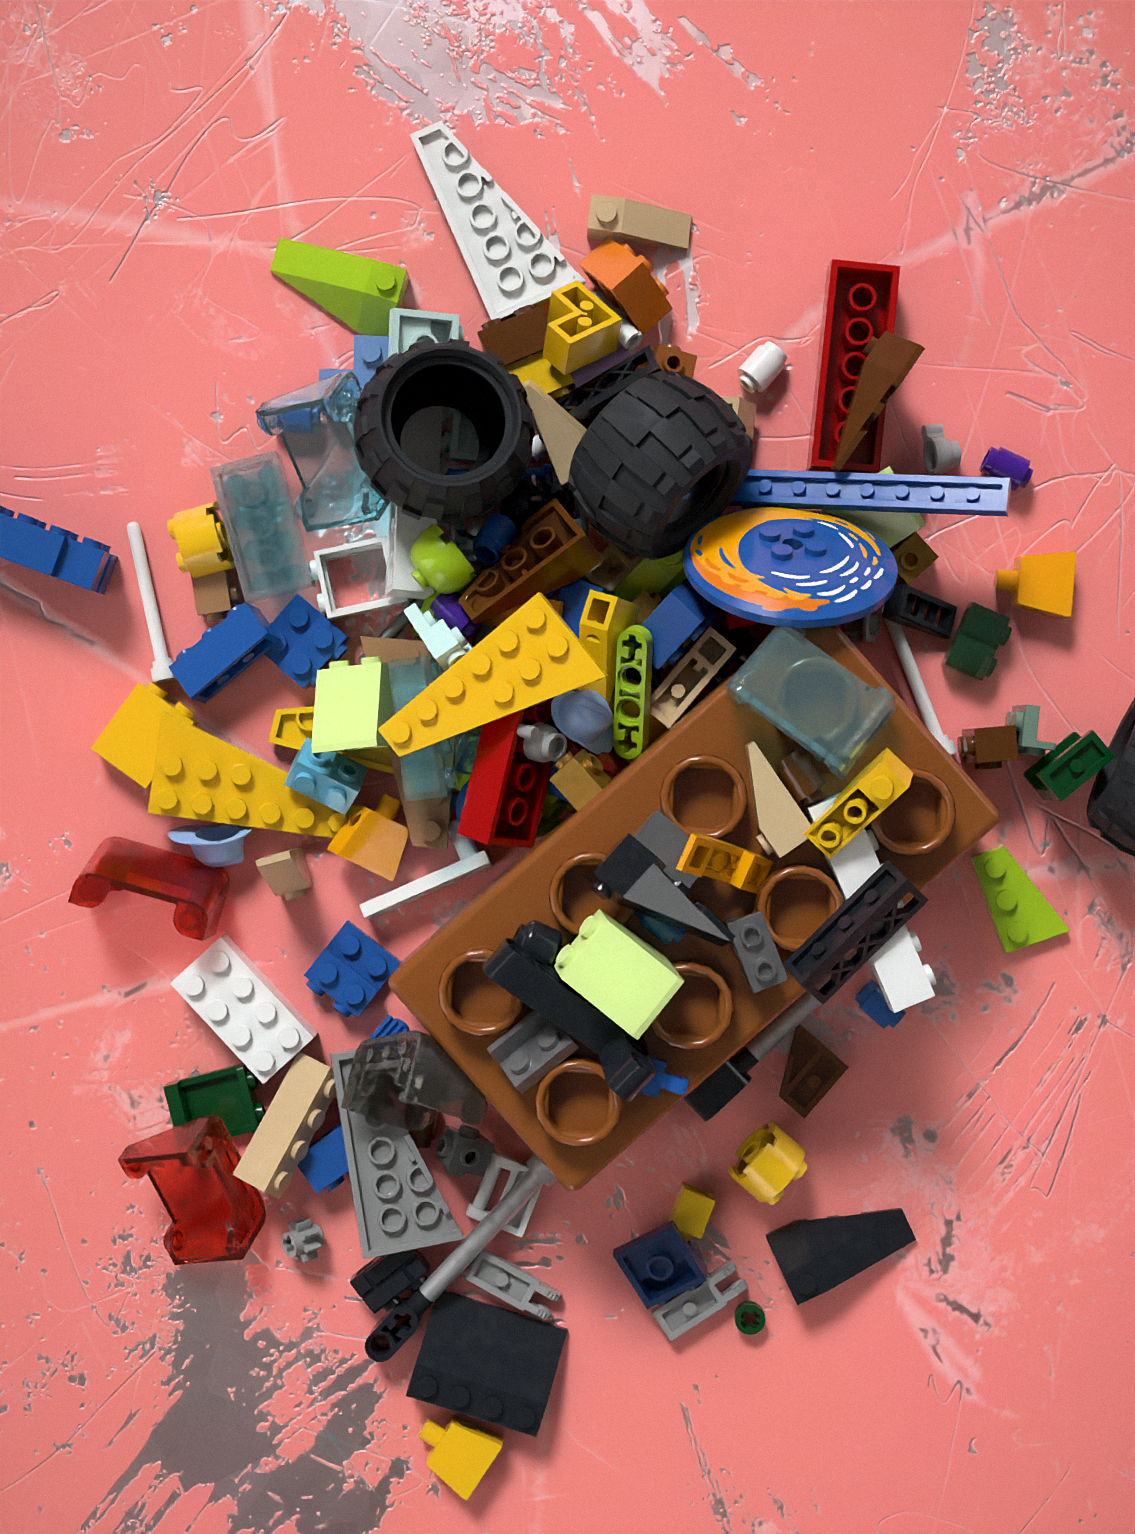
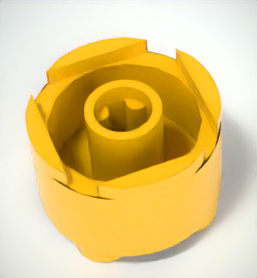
[167,501,237,578]
[728,1122,807,1205]

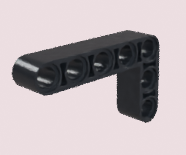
[482,938,656,1102]

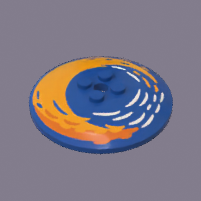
[683,507,898,628]

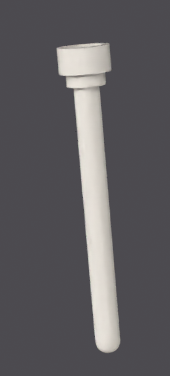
[127,522,176,683]
[881,606,957,755]

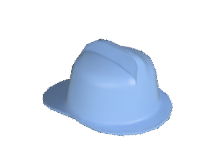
[551,689,613,755]
[168,824,252,867]

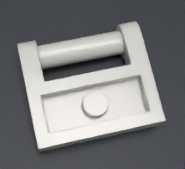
[466,1150,542,1237]

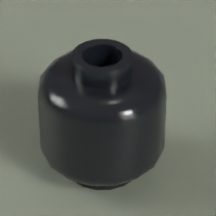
[512,920,563,967]

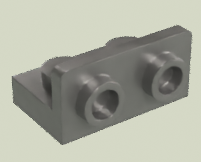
[723,911,787,993]
[487,1010,579,1094]

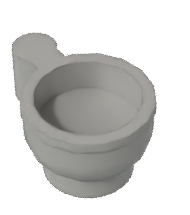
[921,423,961,475]
[517,722,567,763]

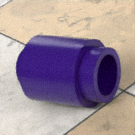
[979,446,1033,491]
[430,592,482,639]

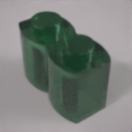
[941,602,1012,681]

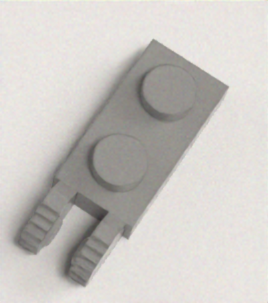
[464,1248,562,1320]
[652,1261,748,1341]

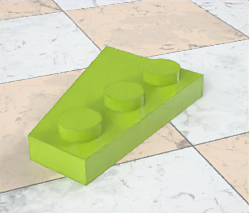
[970,846,1070,953]

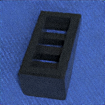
[882,584,957,639]

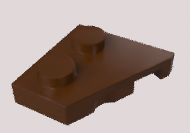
[779,1024,849,1119]

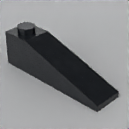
[587,833,735,947]
[765,1208,916,1305]

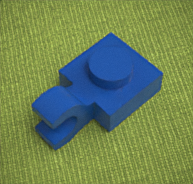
[639,1056,689,1098]

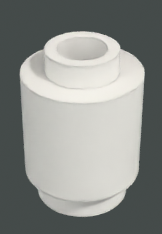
[737,341,787,393]

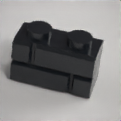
[350,1249,430,1314]

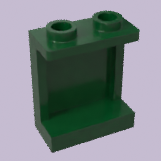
[1023,730,1115,802]
[163,1063,266,1153]

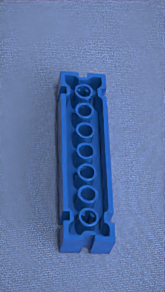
[0,506,118,595]

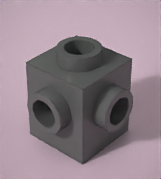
[435,1124,495,1177]

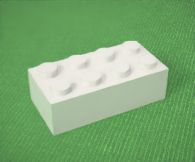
[170,934,318,1084]

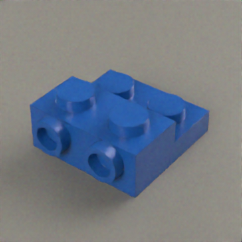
[264,593,350,689]
[304,920,401,1017]

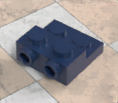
[613,1220,707,1309]

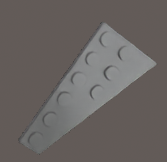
[330,1047,464,1259]

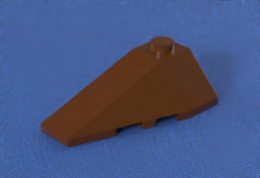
[830,331,925,472]
[458,498,603,624]

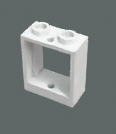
[310,535,410,620]

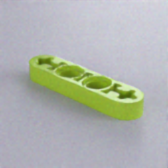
[613,625,653,759]

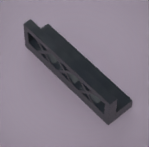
[534,345,662,445]
[783,860,929,1005]

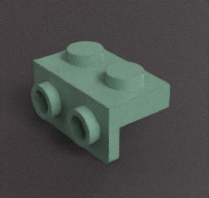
[1005,705,1056,756]

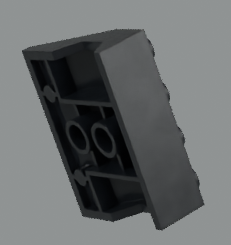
[406,1290,568,1437]

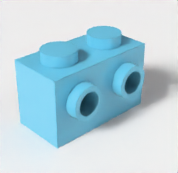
[283,737,367,815]

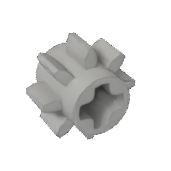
[282,1219,324,1263]

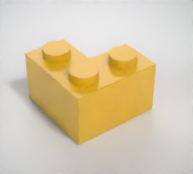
[542,280,622,375]

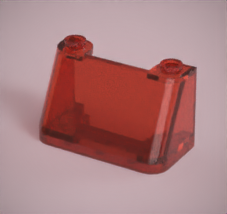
[68,836,230,941]
[118,1115,266,1265]

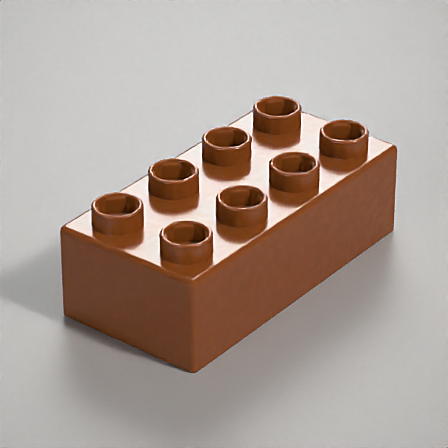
[388,625,1001,1192]

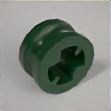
[734,1300,766,1335]

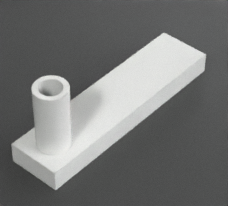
[359,819,493,920]

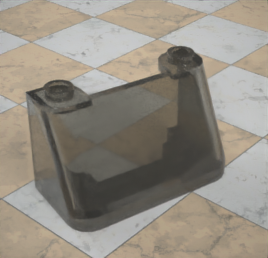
[341,1030,488,1132]

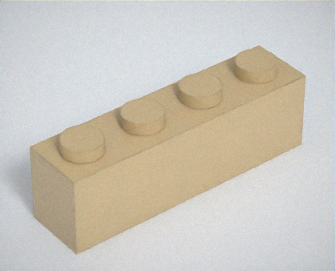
[232,1052,336,1199]

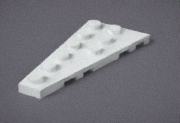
[410,121,586,321]

